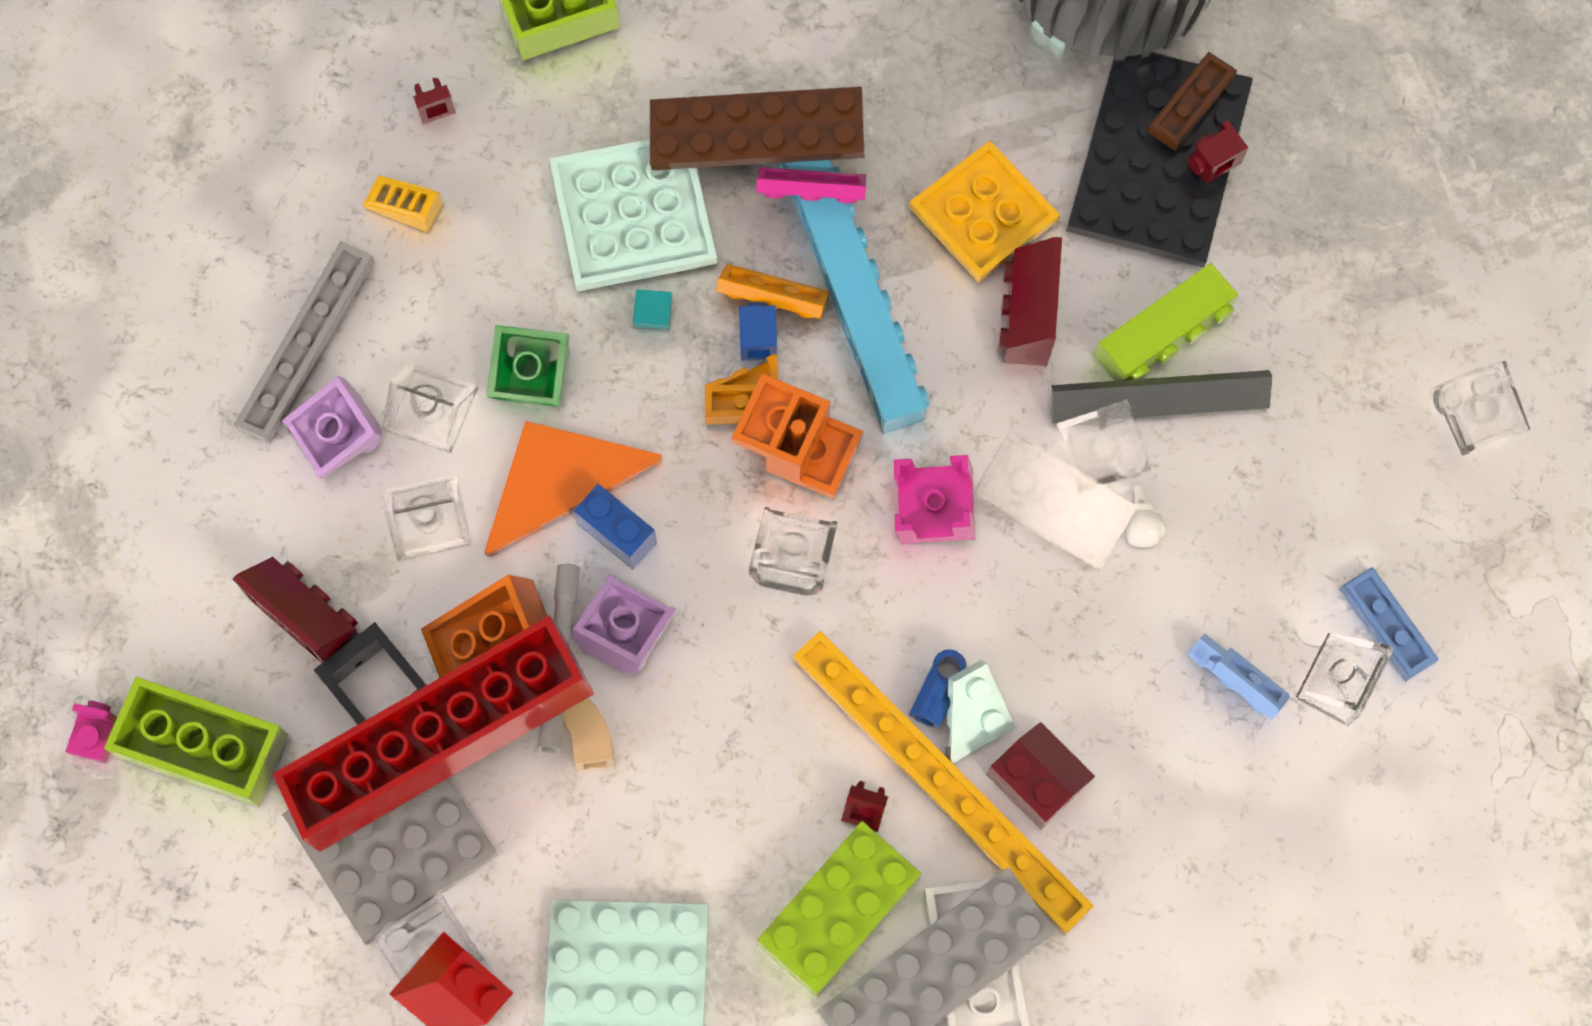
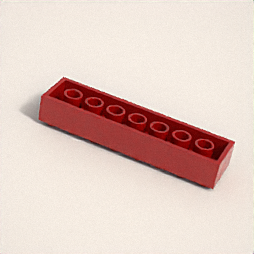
[273,616,595,852]

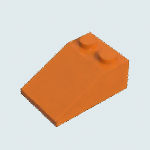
[421,574,547,678]

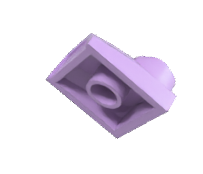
[282,376,382,479]
[571,574,676,673]

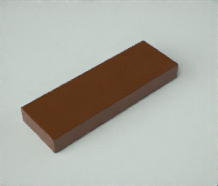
[1147,51,1238,151]

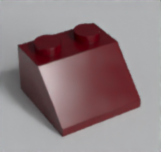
[986,722,1095,830]

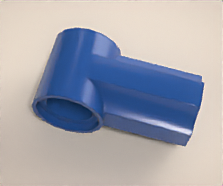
[909,649,967,729]

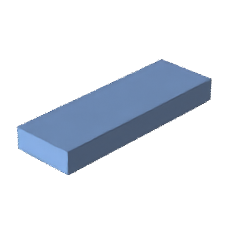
[1340,567,1440,682]

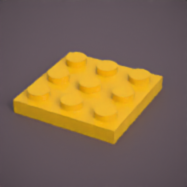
[909,141,1060,283]

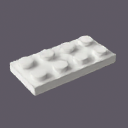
[924,878,1030,1026]

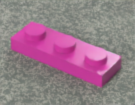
[756,167,867,203]

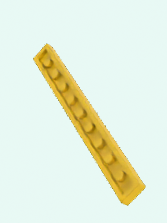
[793,631,1094,935]

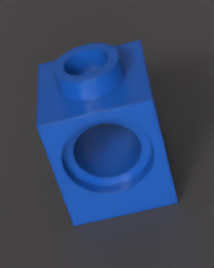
[739,302,777,361]

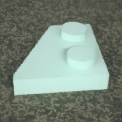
[945,660,1016,763]

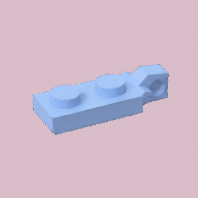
[1188,634,1290,720]

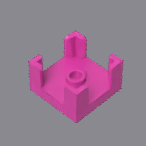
[893,455,975,544]

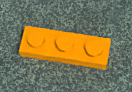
[716,264,830,319]

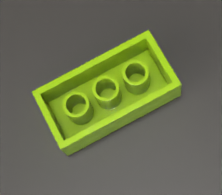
[104,677,289,807]
[757,821,922,998]

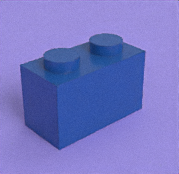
[573,484,657,570]

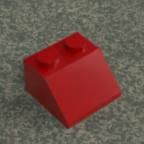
[389,931,514,1026]

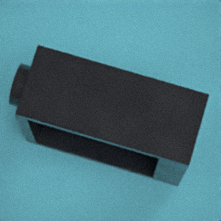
[314,622,426,725]

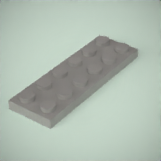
[817,867,1058,1026]

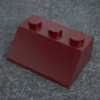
[998,237,1062,366]
[232,557,359,663]

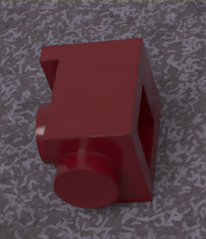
[1188,120,1249,183]

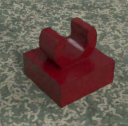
[413,77,456,125]
[841,781,889,832]

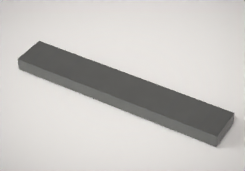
[1050,370,1272,423]

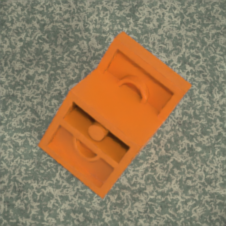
[731,373,863,500]

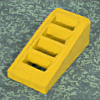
[363,175,443,233]

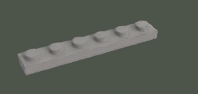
[234,241,374,444]

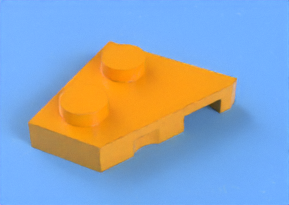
[705,355,778,424]

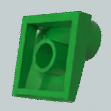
[486,325,570,407]

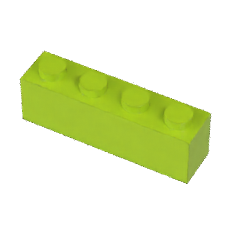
[1094,263,1239,381]

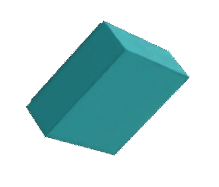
[633,289,673,330]

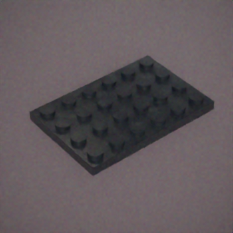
[1066,52,1253,268]

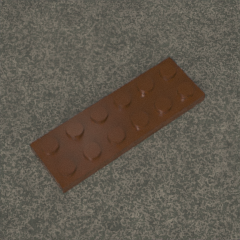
[650,86,865,171]

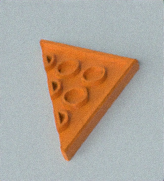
[484,421,662,557]

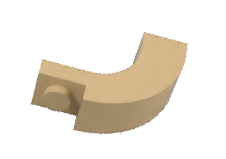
[563,698,615,771]

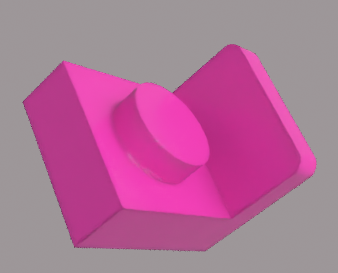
[65,700,117,764]

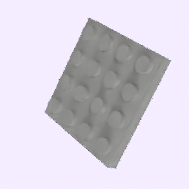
[282,779,499,945]

